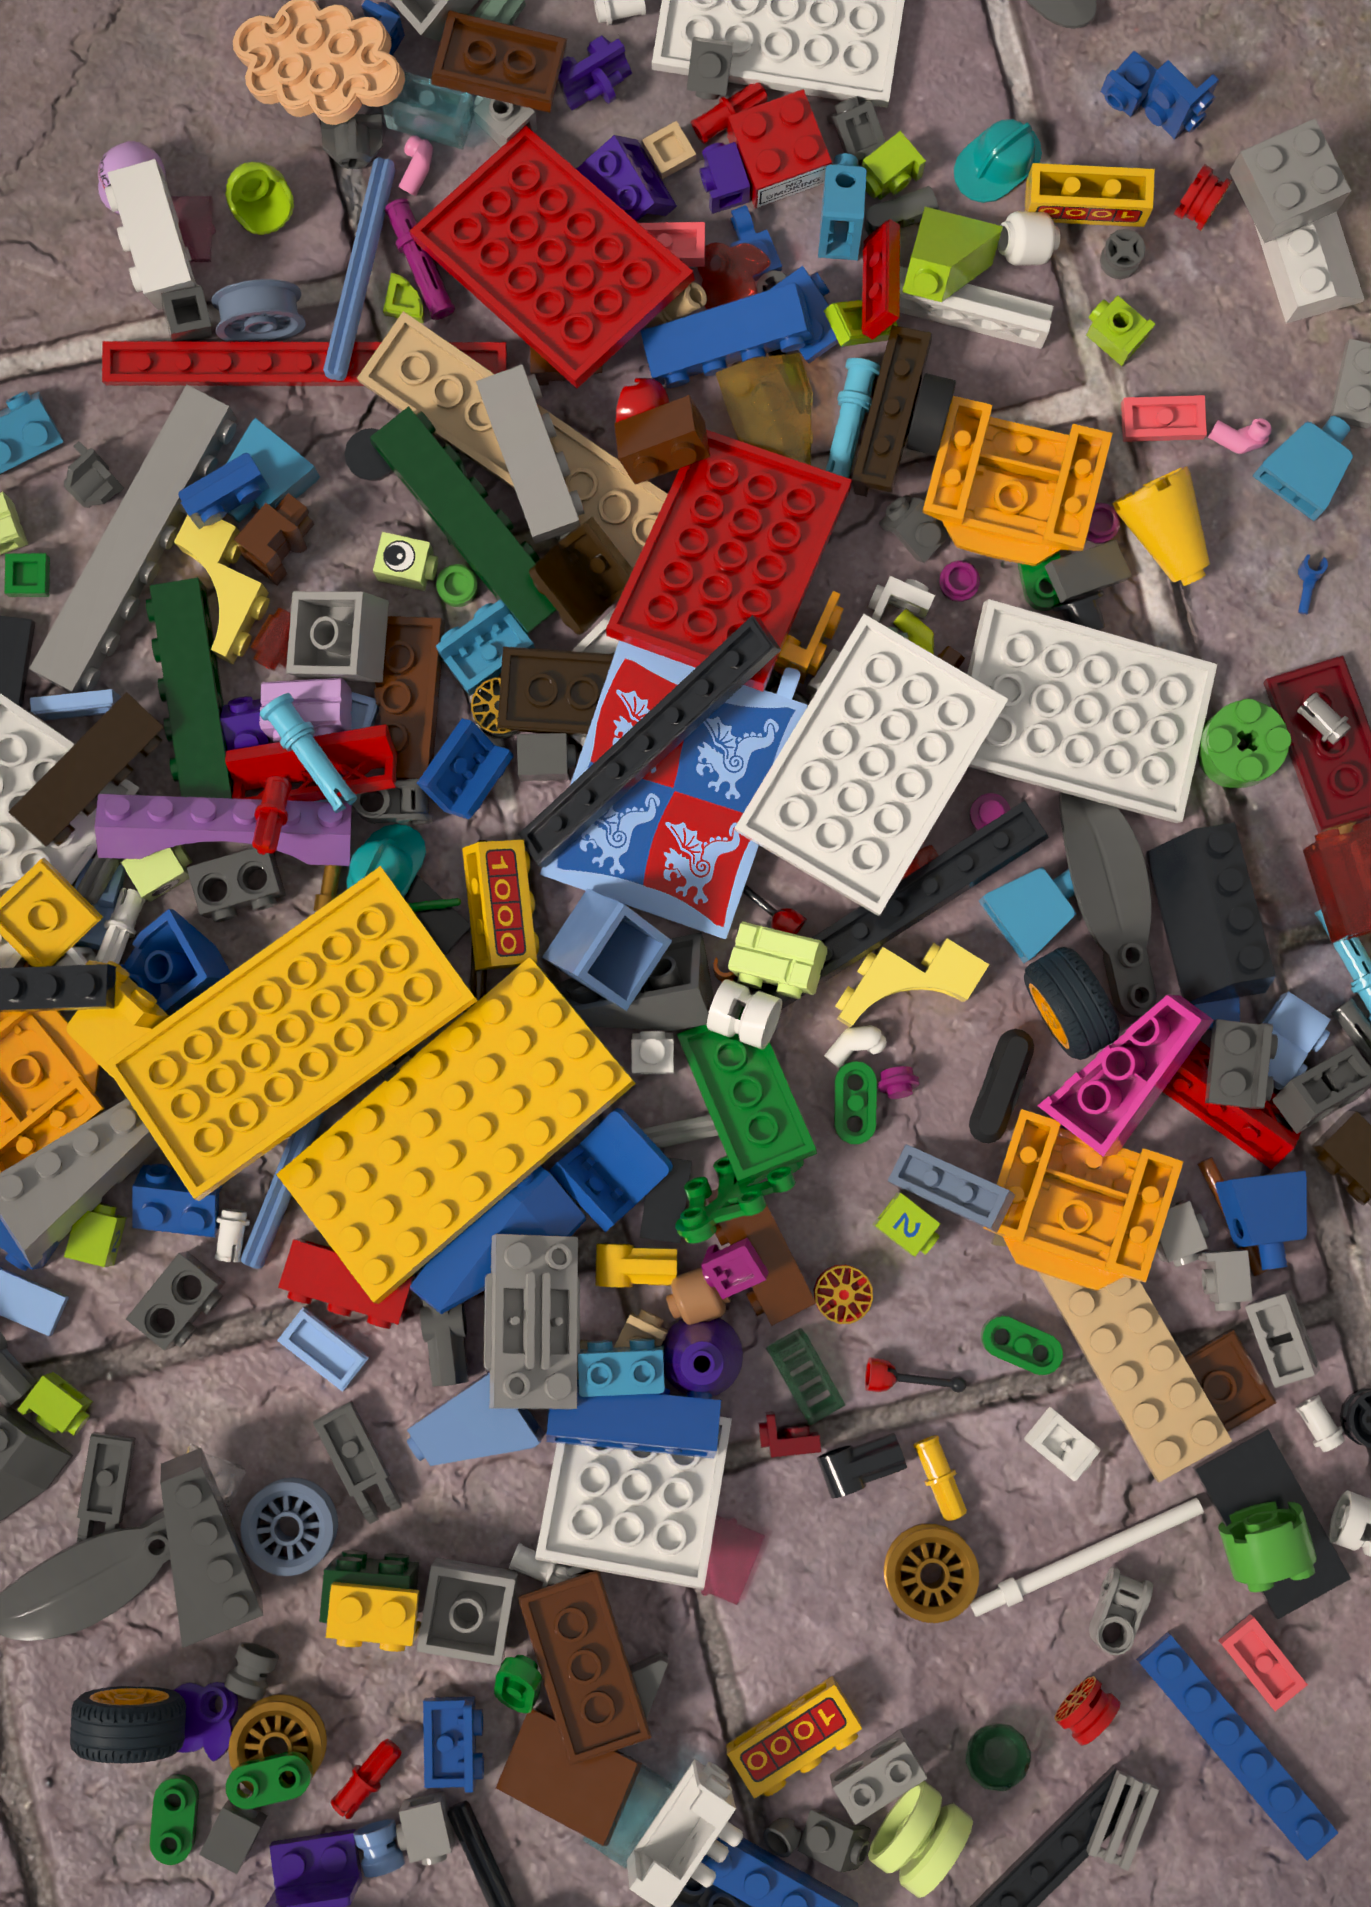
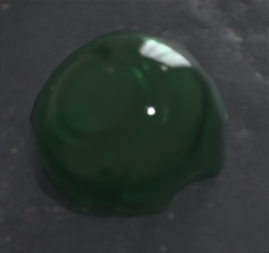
[965,1723,1031,1791]

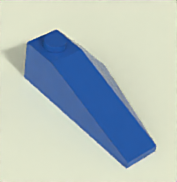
[100,909,231,1067]
[410,1166,586,1314]

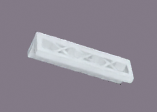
[900,266,1054,349]

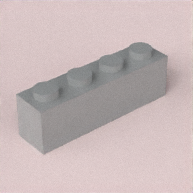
[476,364,585,544]

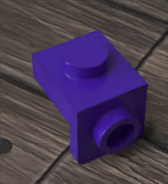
[220,696,270,750]

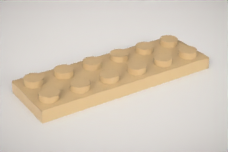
[1037,1272,1232,1482]

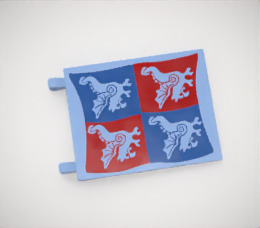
[540,641,808,939]

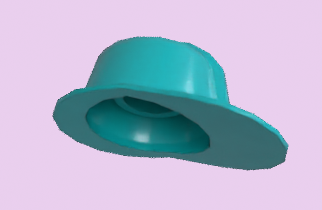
[954,119,1042,203]
[346,824,426,897]

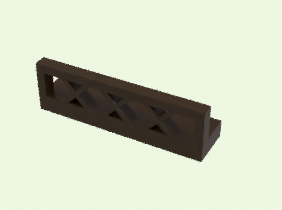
[852,325,932,497]

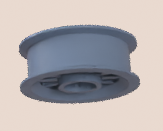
[211,279,306,342]
[240,1477,338,1576]

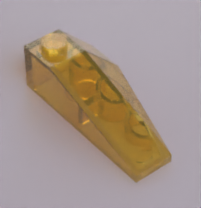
[715,353,813,465]

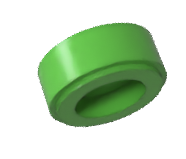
[436,564,478,607]

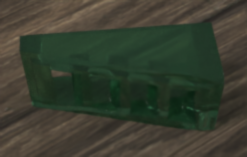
[766,1328,845,1426]

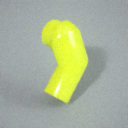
[893,608,934,655]

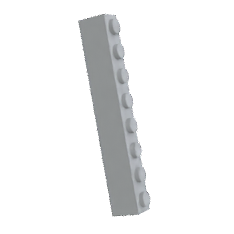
[29,384,237,693]

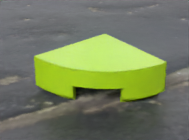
[383,273,424,323]

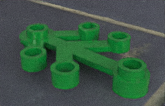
[675,1156,804,1243]

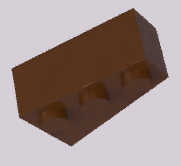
[707,1181,816,1326]

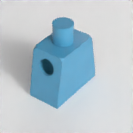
[818,153,866,261]
[1253,416,1353,521]
[226,418,320,523]
[978,867,1076,963]

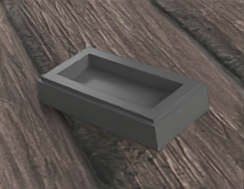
[1045,540,1132,603]

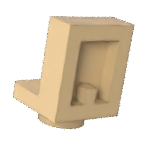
[614,1309,668,1348]

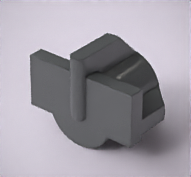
[321,114,383,169]
[64,441,124,508]

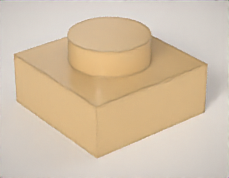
[642,121,696,179]

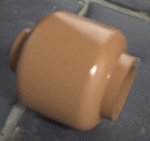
[666,1267,731,1325]

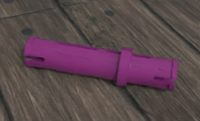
[384,198,455,320]

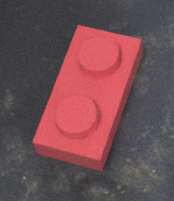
[639,222,705,267]
[1121,395,1207,442]
[1218,1614,1308,1712]

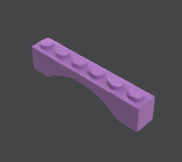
[94,794,352,866]

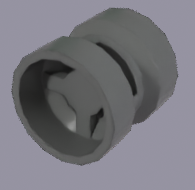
[224,1642,279,1700]

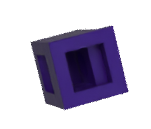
[699,142,750,214]

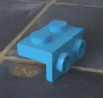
[0,391,64,474]
[436,599,536,696]
[578,1339,665,1397]

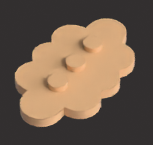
[233,0,405,125]

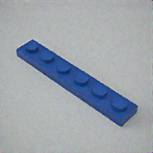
[1136,1632,1338,1861]

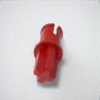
[691,82,768,144]
[252,776,292,855]
[330,1739,402,1819]

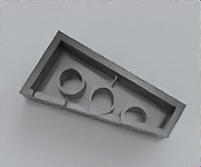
[160,1448,263,1648]

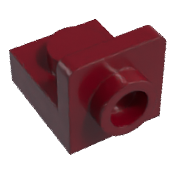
[758,1411,821,1458]

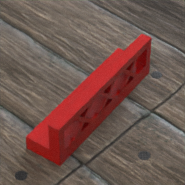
[225,724,397,801]
[1162,1040,1302,1170]

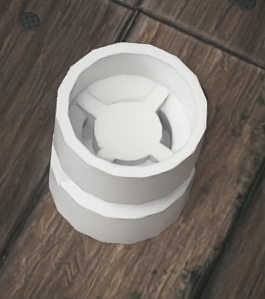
[707,979,782,1049]
[1329,1490,1371,1557]

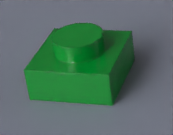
[4,553,50,597]

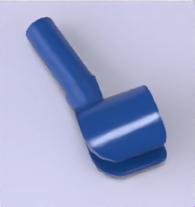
[1298,554,1328,615]

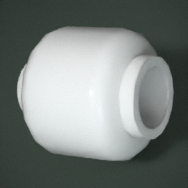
[998,211,1060,266]

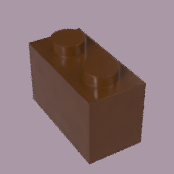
[614,395,710,485]

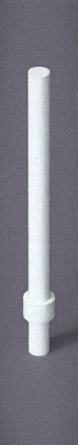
[970,1498,1204,1617]

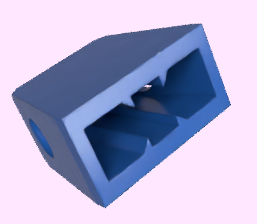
[1215,1171,1307,1270]

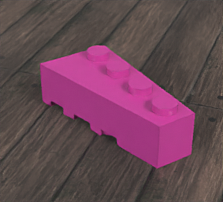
[1037,995,1214,1157]

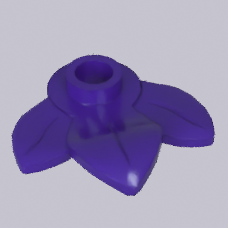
[173,1682,238,1762]

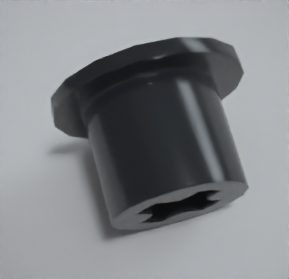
[344,428,392,481]
[1052,591,1105,630]

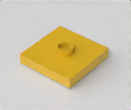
[0,858,103,967]

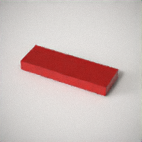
[862,219,900,340]

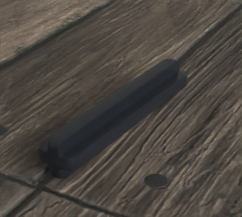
[448,1800,516,1907]

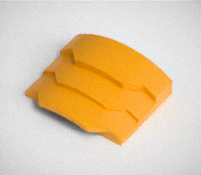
[922,396,1113,566]
[0,1010,105,1173]
[983,1109,1184,1291]

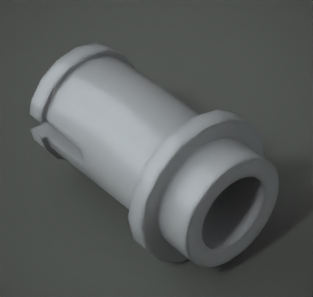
[1297,692,1351,745]

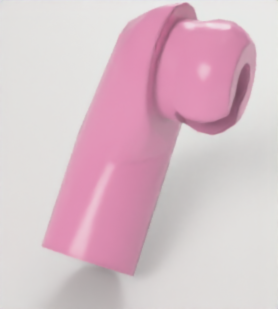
[398,135,433,196]
[1208,418,1272,454]

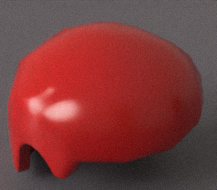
[616,378,669,422]

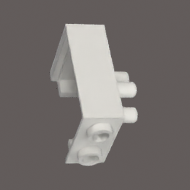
[627,1759,743,1907]

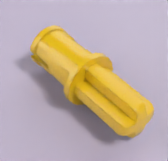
[913,1435,967,1521]

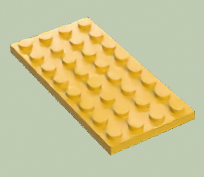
[104,866,477,1201]
[276,957,636,1304]

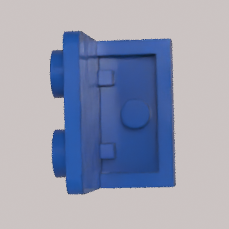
[549,1108,673,1232]

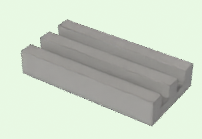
[1086,1770,1159,1871]

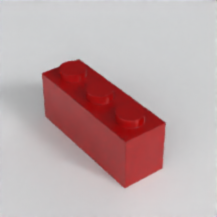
[278,1238,418,1329]

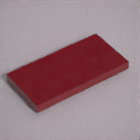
[1263,655,1371,833]

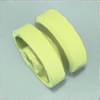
[868,1781,973,1898]

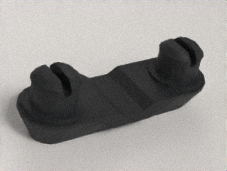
[969,1029,1034,1144]

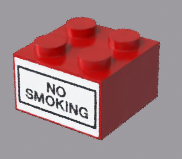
[727,89,832,209]

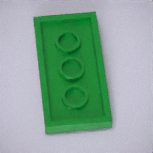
[677,1007,817,1186]

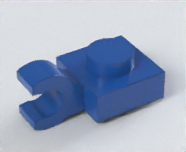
[730,205,782,285]

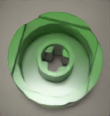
[1198,698,1291,788]
[1218,1502,1317,1592]

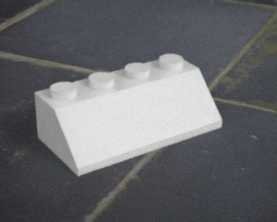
[1254,211,1364,324]

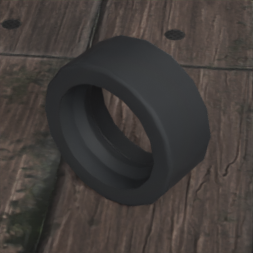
[906,373,956,456]

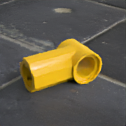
[595,1244,677,1287]

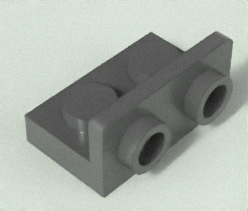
[1205,1019,1278,1109]

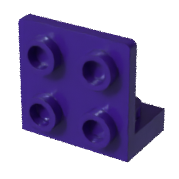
[576,135,677,222]
[265,1829,362,1907]

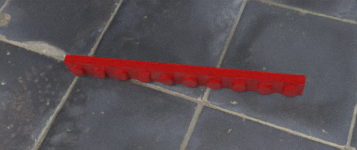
[102,341,507,386]

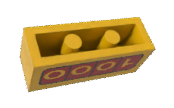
[1025,163,1155,227]
[462,840,539,970]
[726,1676,862,1799]

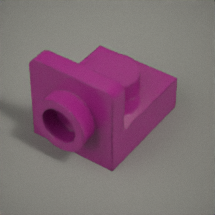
[701,1238,769,1299]

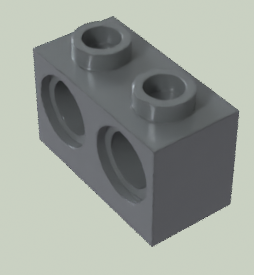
[186,848,286,922]
[1272,1045,1371,1134]
[126,1251,226,1351]

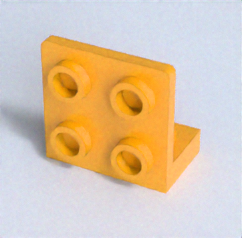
[773,591,844,684]

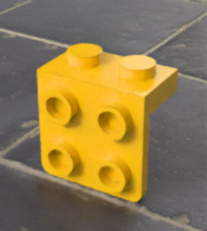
[66,960,169,1077]
[326,1582,421,1652]

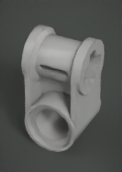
[1089,1567,1153,1655]

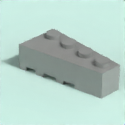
[0,1099,158,1268]

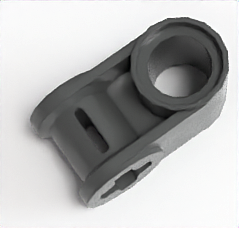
[354,779,433,825]

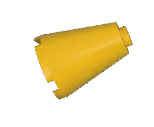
[1112,466,1210,586]

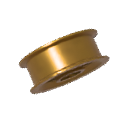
[884,1523,979,1623]
[228,1694,327,1792]

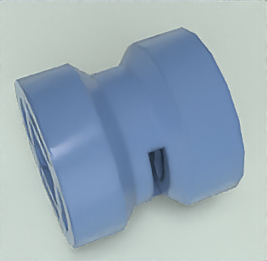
[353,1819,405,1878]

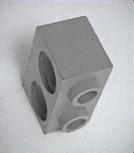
[1245,1290,1321,1388]
[829,1730,927,1825]

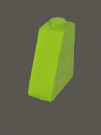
[902,207,1003,302]

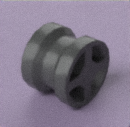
[1100,229,1146,280]

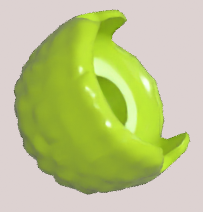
[225,162,294,235]

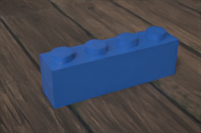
[640,282,815,388]
[546,1379,721,1459]
[701,1837,859,1907]

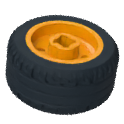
[1024,947,1120,1060]
[70,1686,186,1764]

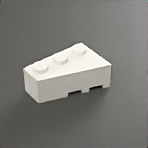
[105,159,200,310]

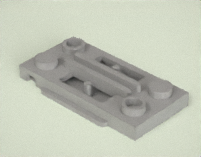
[484,1234,580,1410]

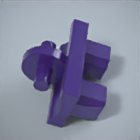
[559,35,632,110]

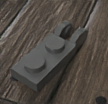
[313,1401,402,1524]
[77,1432,136,1543]

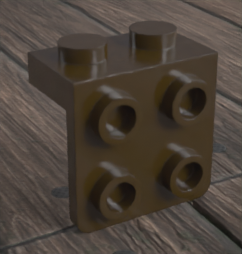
[529,517,633,635]

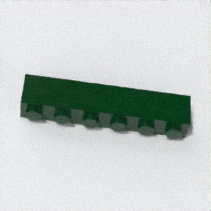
[370,406,557,635]
[146,577,234,799]

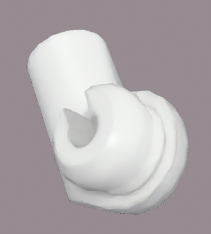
[824,1025,887,1068]

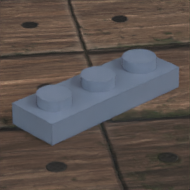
[888,1144,1015,1233]

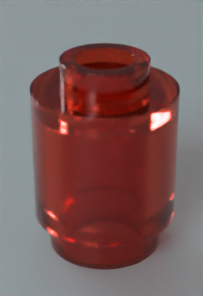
[250,608,291,671]

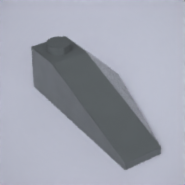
[555,932,714,1031]
[0,1406,73,1521]

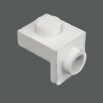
[868,576,935,622]
[1024,1407,1100,1481]

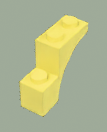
[174,515,270,664]
[835,938,989,1027]

